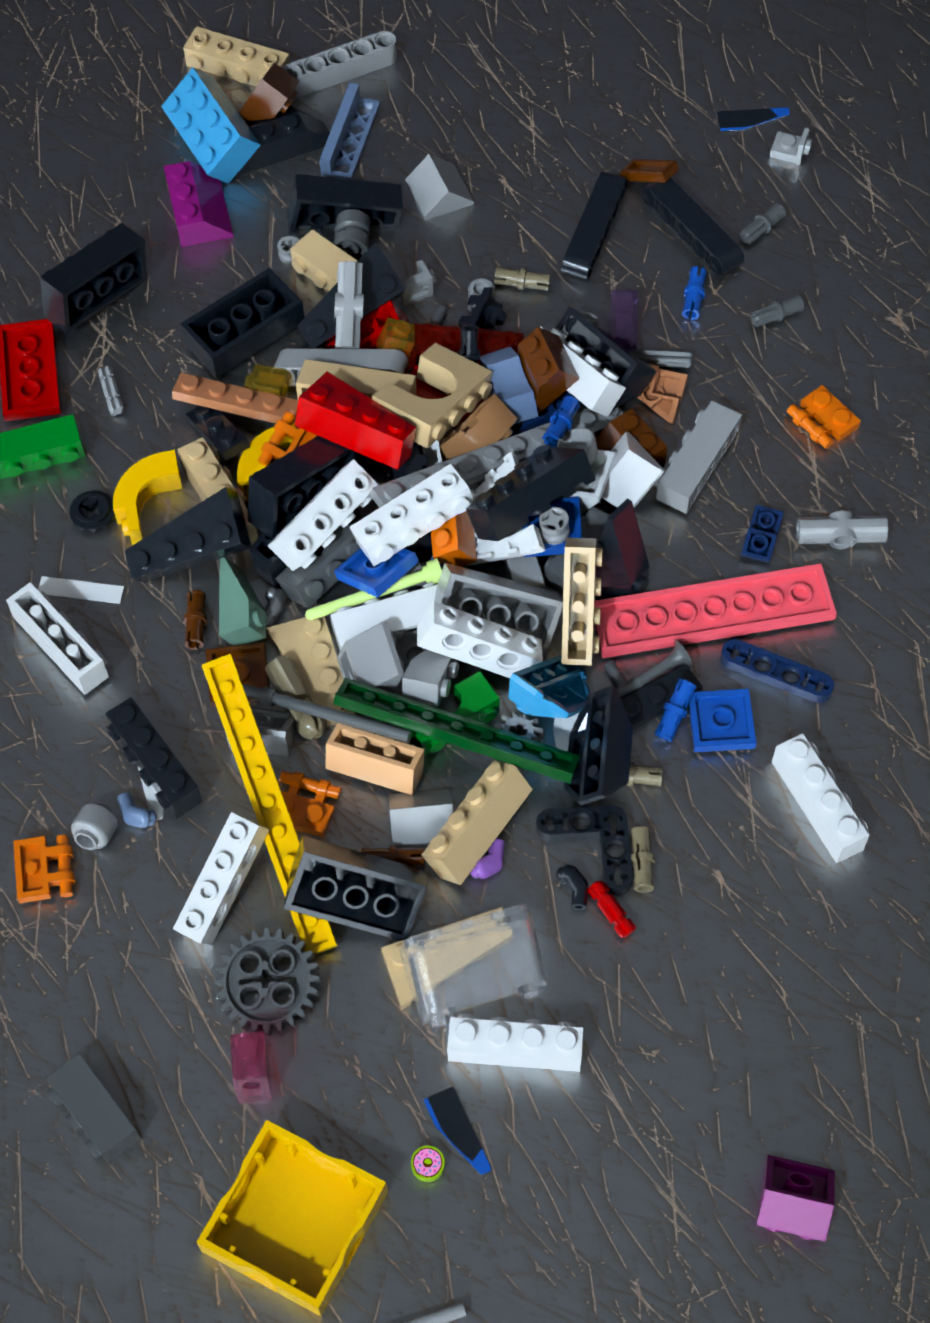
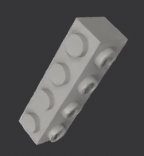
[654,401,742,514]

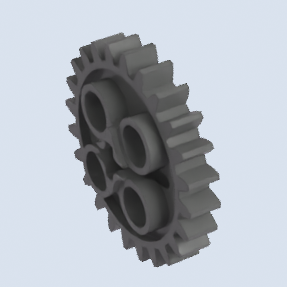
[214,928,321,1036]

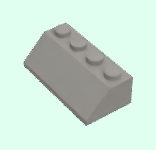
[435,563,563,658]

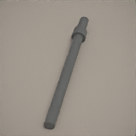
[242,683,412,743]

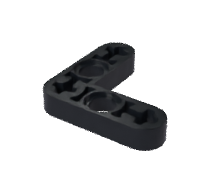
[536,805,633,896]

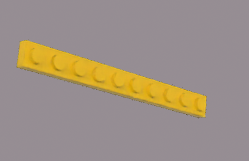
[202,654,338,955]

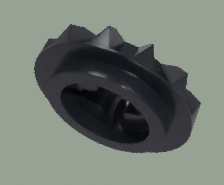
[69,490,114,533]

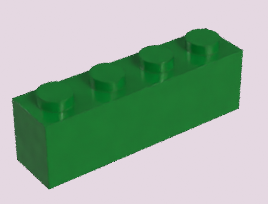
[0,414,85,479]

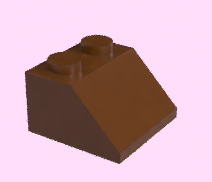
[239,62,300,121]
[517,327,580,413]
[596,408,667,467]

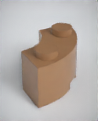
[439,394,517,461]

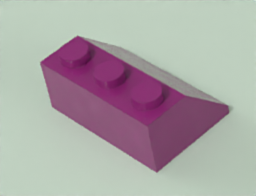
[164,161,234,247]

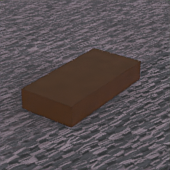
[620,159,679,183]

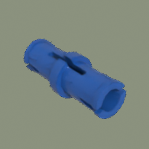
[682,266,707,320]
[542,396,580,447]
[654,678,697,742]

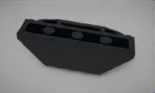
[236,105,330,176]
[564,686,633,805]

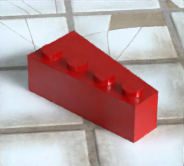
[295,371,416,470]

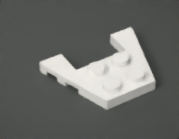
[464,452,545,567]

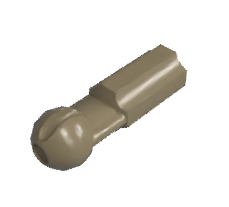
[265,655,326,740]

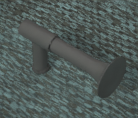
[603,640,693,699]

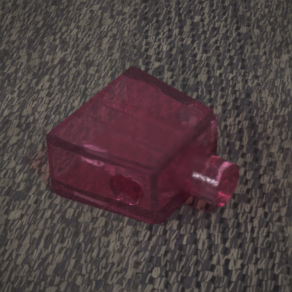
[230,1031,272,1104]

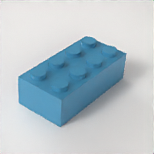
[161,67,261,184]

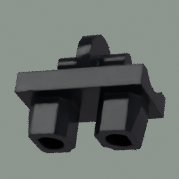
[458,287,507,343]

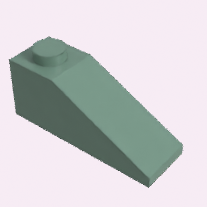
[219,557,268,646]

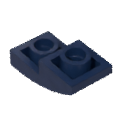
[741,505,784,563]

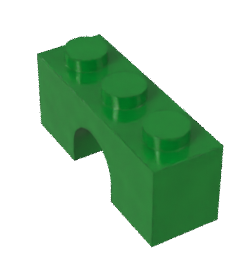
[411,671,500,755]

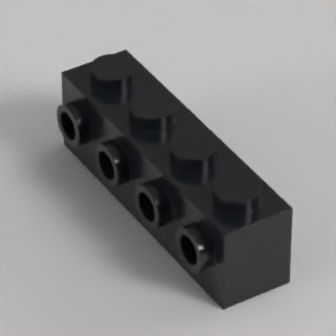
[105,697,203,819]

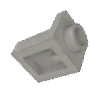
[770,127,812,164]
[399,260,436,306]

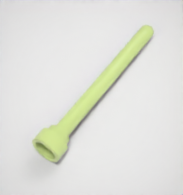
[305,558,442,620]

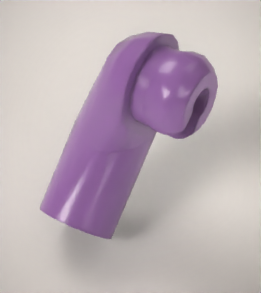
[470,839,505,879]

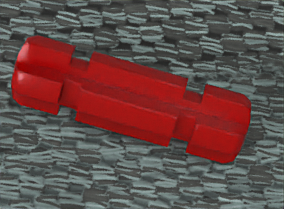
[588,881,636,938]

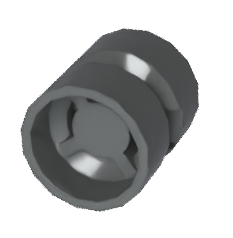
[334,209,371,261]

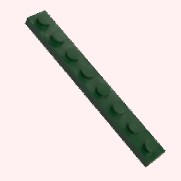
[333,678,580,783]

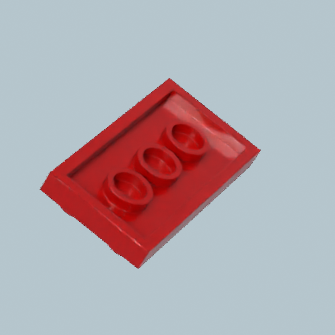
[0,319,61,422]

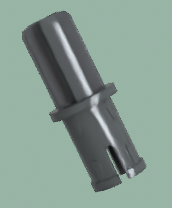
[740,203,786,244]
[750,294,804,327]

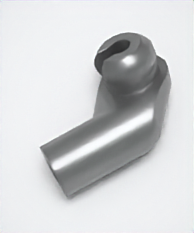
[265,586,286,627]

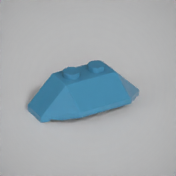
[508,655,590,719]

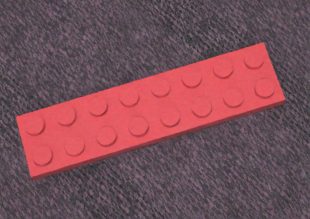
[594,564,837,658]

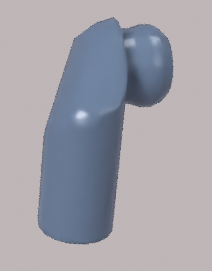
[117,793,157,828]

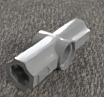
[334,261,364,349]
[796,510,888,549]

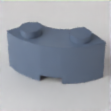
[479,347,538,424]

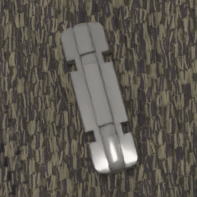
[98,366,124,416]

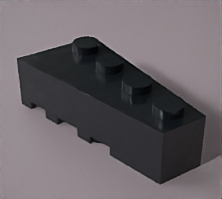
[297,242,406,349]
[125,487,252,583]

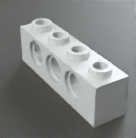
[417,601,543,678]
[173,812,270,945]

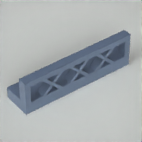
[320,82,380,180]

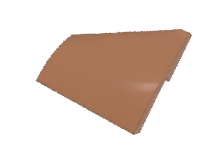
[637,363,689,425]

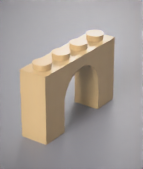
[372,343,493,448]

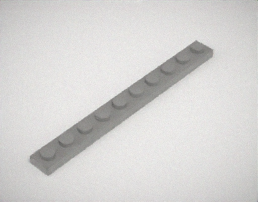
[371,407,623,508]

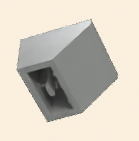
[337,622,405,694]

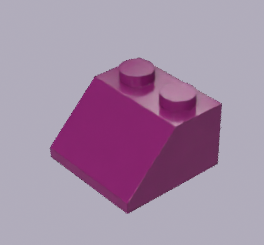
[757,1155,835,1242]

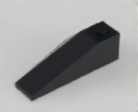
[556,306,657,409]

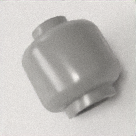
[71,803,118,850]

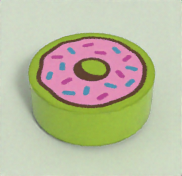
[411,1146,445,1182]

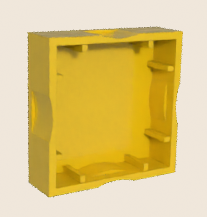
[196,1120,388,1317]

